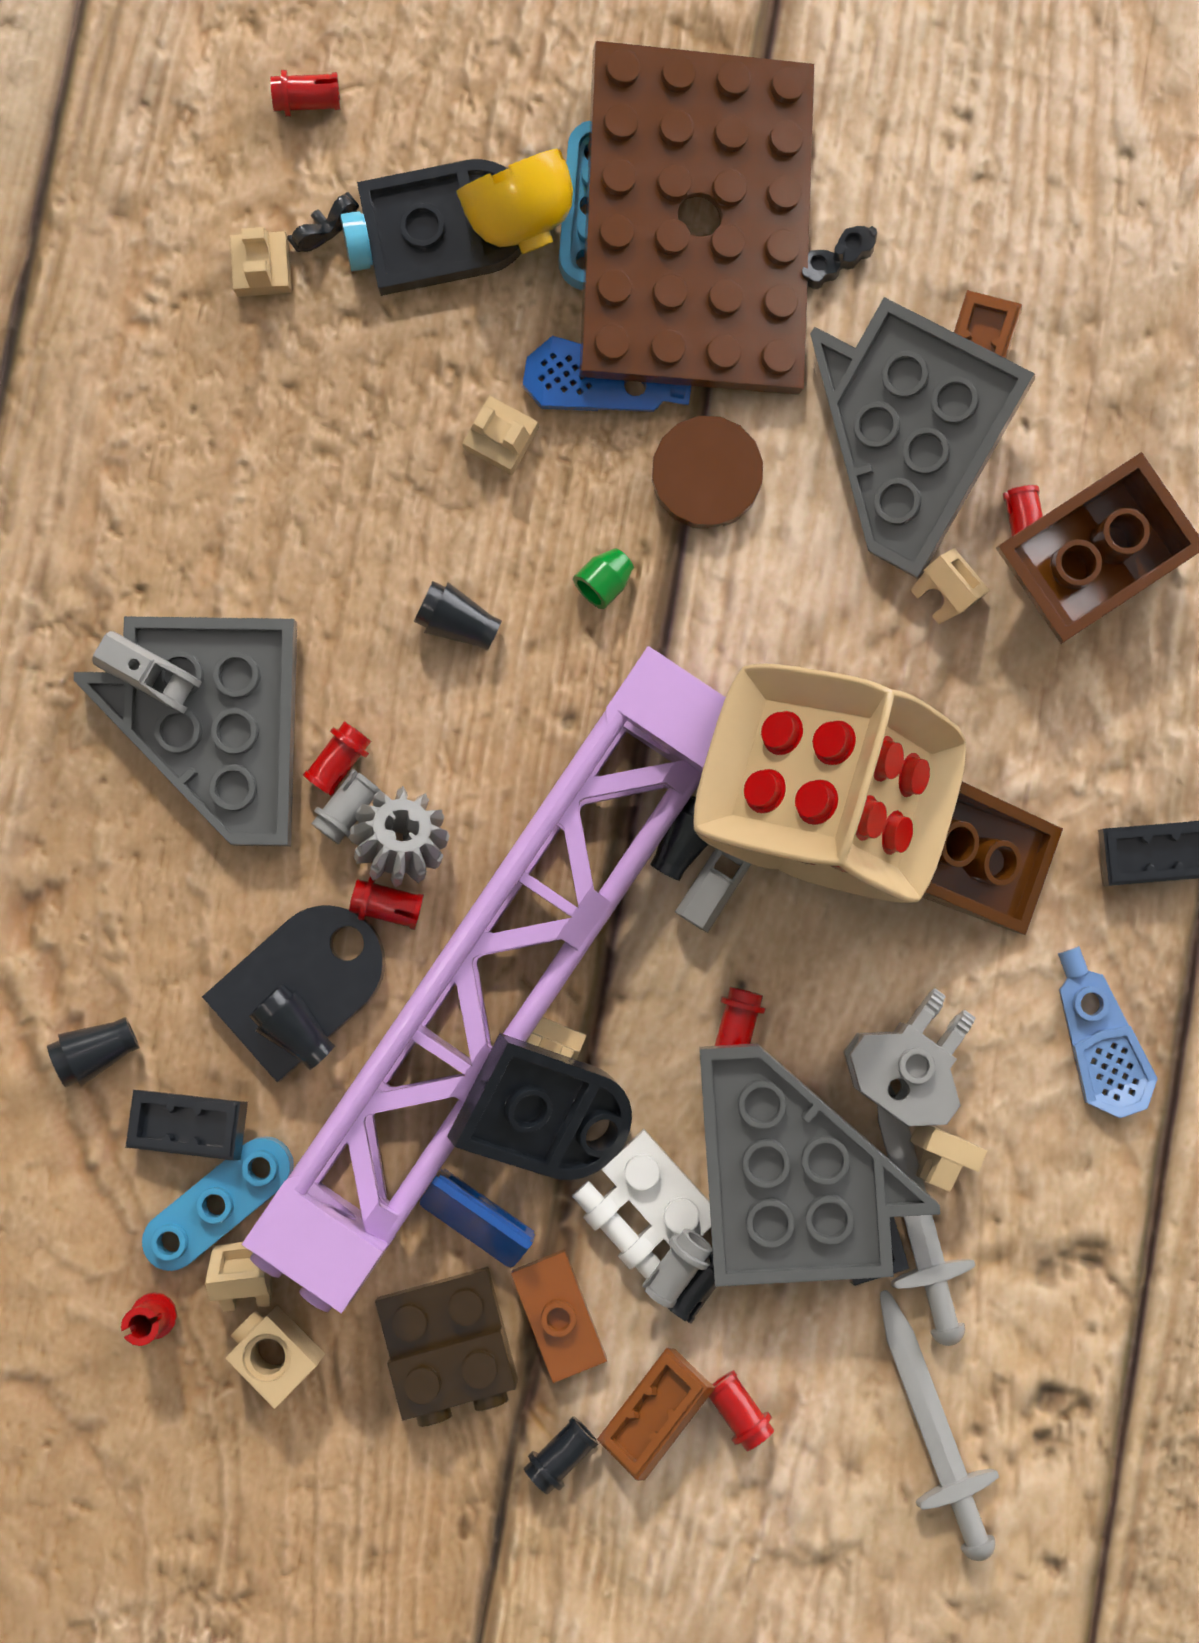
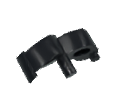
[802,226,877,289]

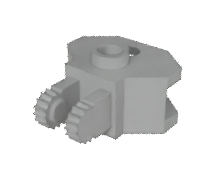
[844,988,976,1126]

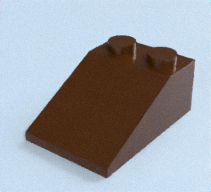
[996,452,1199,644]
[922,781,1063,935]

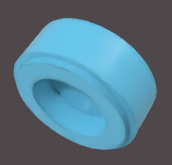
[340,211,373,272]

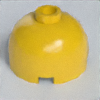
[456,148,573,255]

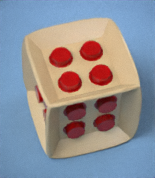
[693,664,966,903]

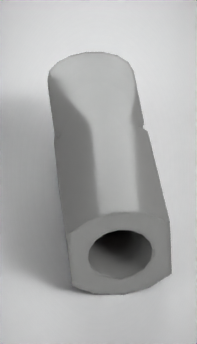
[92,631,202,713]
[675,848,751,933]

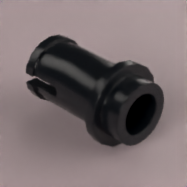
[668,1251,716,1324]
[524,1416,599,1495]

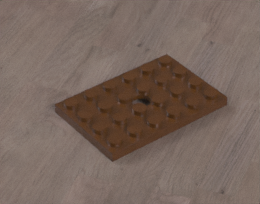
[579,41,815,395]

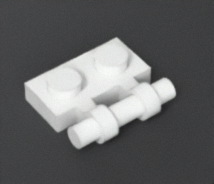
[572,1129,711,1279]

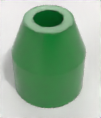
[573,548,634,609]

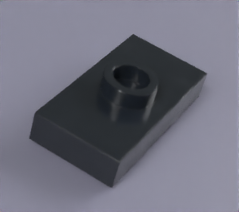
[1098,821,1199,887]
[125,1090,248,1160]

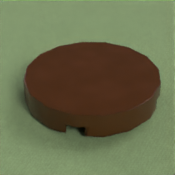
[652,416,763,529]

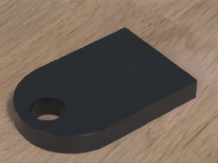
[357,159,522,296]
[202,905,385,1082]
[447,1033,632,1180]

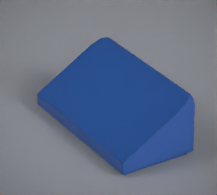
[420,1169,535,1268]

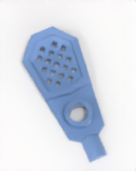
[1058,946,1158,1118]

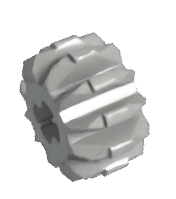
[350,786,449,888]

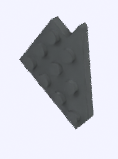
[810,297,1035,579]
[73,616,297,847]
[699,1043,940,1287]

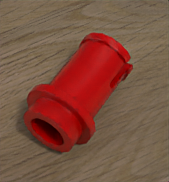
[270,70,341,117]
[1003,485,1043,536]
[303,721,372,796]
[349,876,424,930]
[714,987,766,1046]
[121,1292,177,1346]
[708,1370,774,1451]

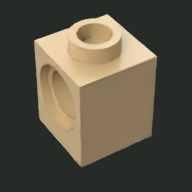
[225,1305,325,1409]

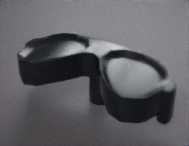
[287,192,359,252]

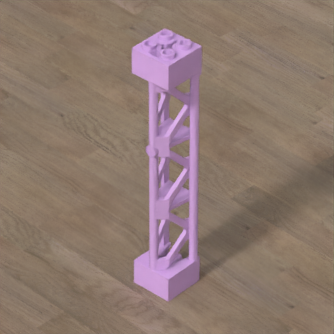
[242,646,726,1313]

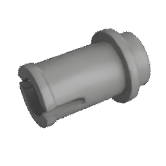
[311,769,380,844]
[642,1229,713,1308]

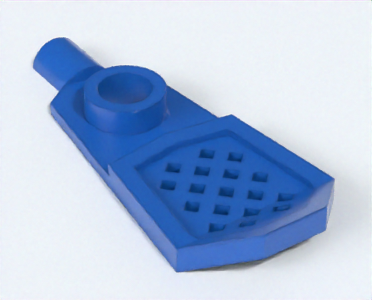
[522,336,692,412]

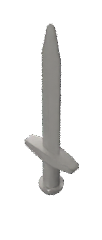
[877,1084,975,1346]
[880,1290,999,1561]

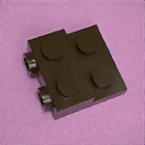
[375,1267,518,1427]

